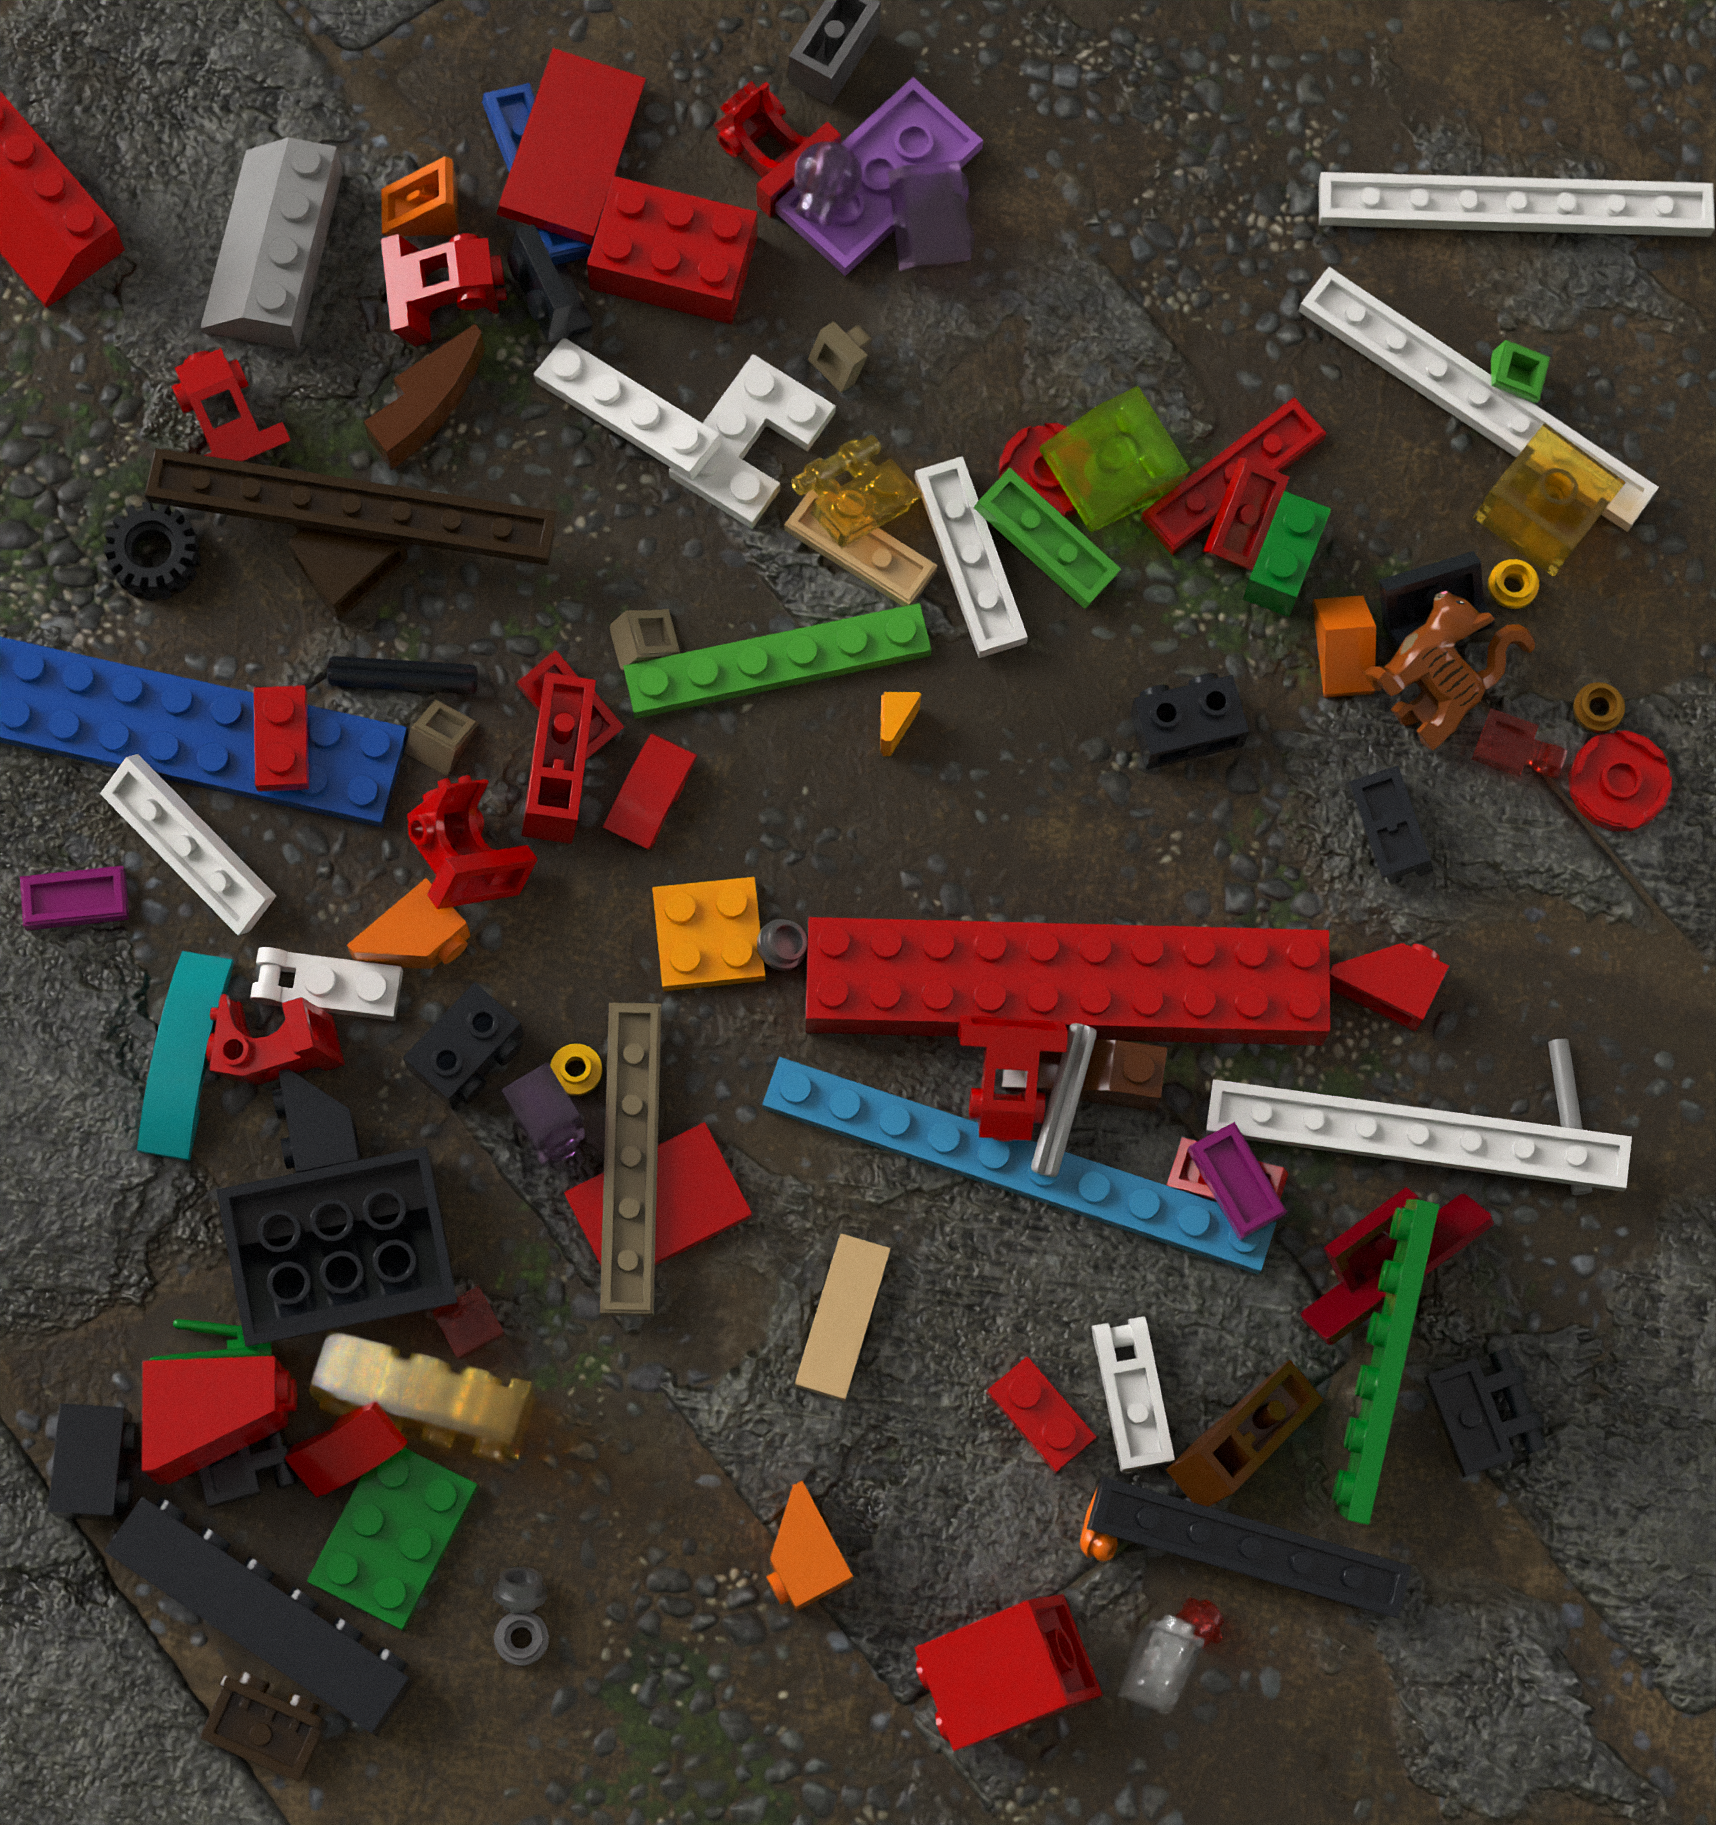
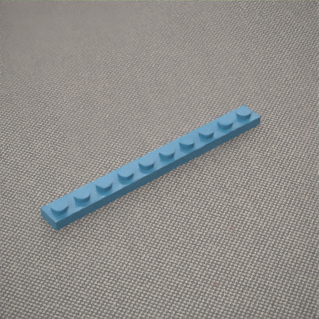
[762,1057,1276,1275]

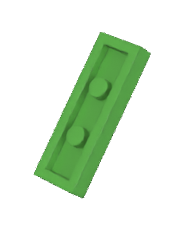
[973,467,1121,609]

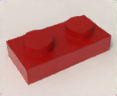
[1203,458,1290,571]
[254,685,309,792]
[986,1356,1097,1474]

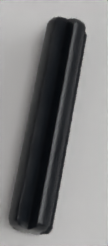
[327,656,478,694]

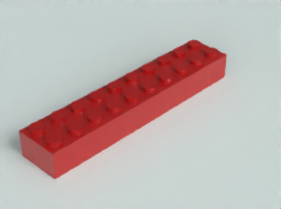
[806,917,1330,1046]

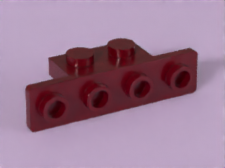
[1300,1187,1494,1345]

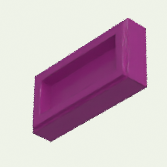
[20,866,129,931]
[1187,1122,1287,1241]

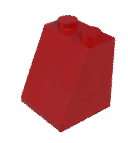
[142,1356,297,1485]
[914,1594,1103,1751]

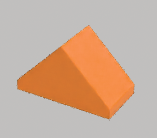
[381,156,459,237]
[1312,595,1376,698]

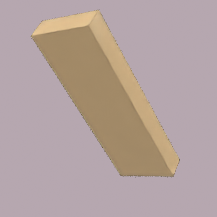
[784,486,938,606]
[794,1233,891,1402]

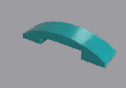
[137,951,234,1161]

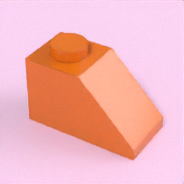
[347,878,471,969]
[766,1481,853,1612]

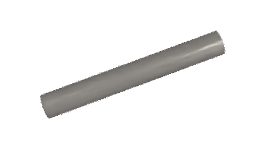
[1548,1039,1593,1195]

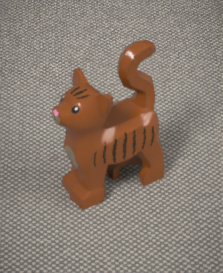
[1363,591,1535,751]

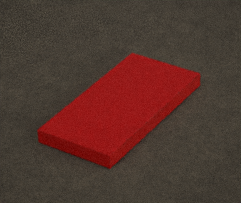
[496,48,646,245]

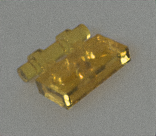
[791,435,922,548]

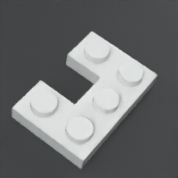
[669,354,836,529]

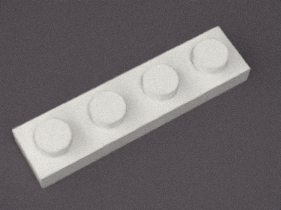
[533,338,723,481]
[915,456,1028,658]
[100,754,276,936]

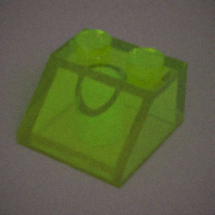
[1039,386,1190,533]

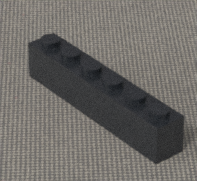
[104,1497,414,1737]

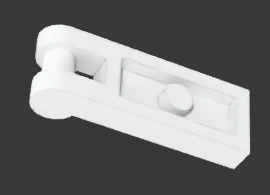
[250,947,403,1021]
[1092,1316,1175,1472]

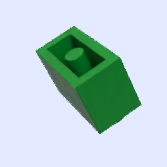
[1242,491,1331,617]

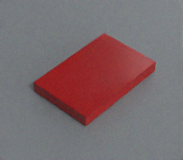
[564,1122,752,1266]

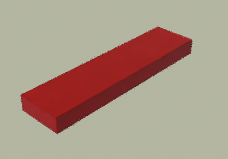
[1140,397,1326,556]

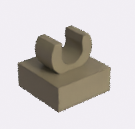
[807,321,872,393]

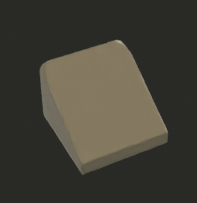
[610,609,680,670]
[405,699,479,775]

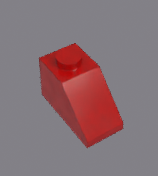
[1330,943,1449,1032]

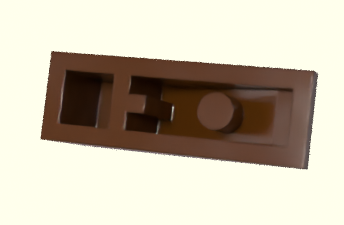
[1001,1039,1167,1112]
[1166,1360,1324,1507]

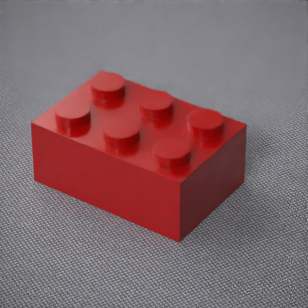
[587,176,758,324]

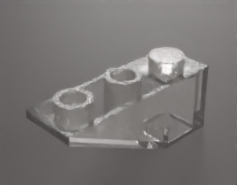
[1117,1615,1205,1715]

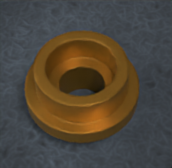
[1573,682,1625,733]

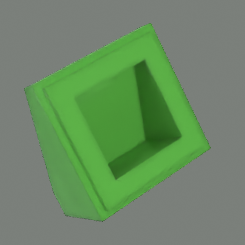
[1491,340,1550,403]

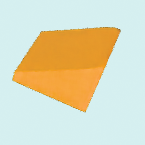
[880,692,921,756]

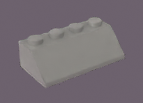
[200,137,343,350]

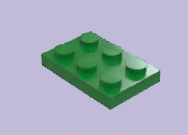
[306,1447,479,1632]

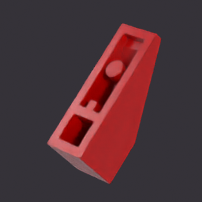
[521,672,596,844]

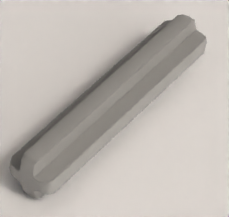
[1031,1023,1097,1177]

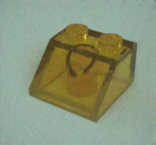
[1473,423,1626,577]

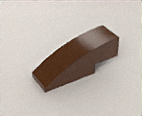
[364,323,485,470]

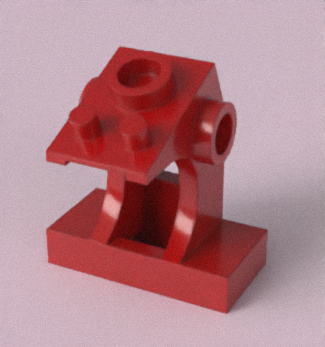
[713,80,841,218]
[381,233,507,347]
[171,348,290,462]
[407,775,538,909]
[206,994,345,1085]
[958,1015,1068,1142]

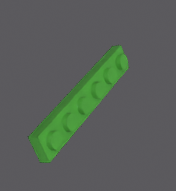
[623,603,931,719]

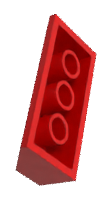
[0,91,125,308]

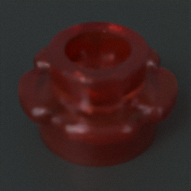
[1175,1598,1224,1649]

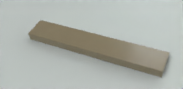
[600,1003,662,1317]

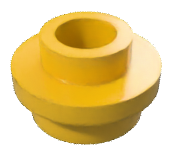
[1488,559,1539,609]
[550,1043,602,1096]

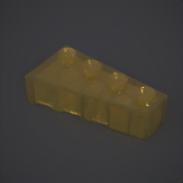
[309,1330,537,1463]

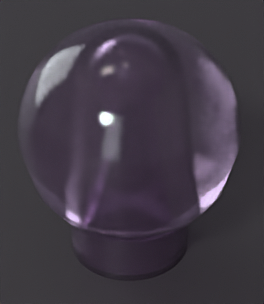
[794,141,862,225]

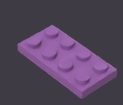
[775,77,983,276]

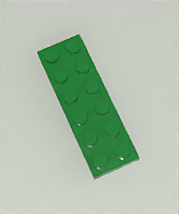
[1332,1199,1439,1525]

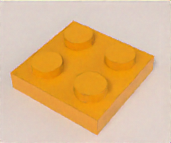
[652,877,766,991]

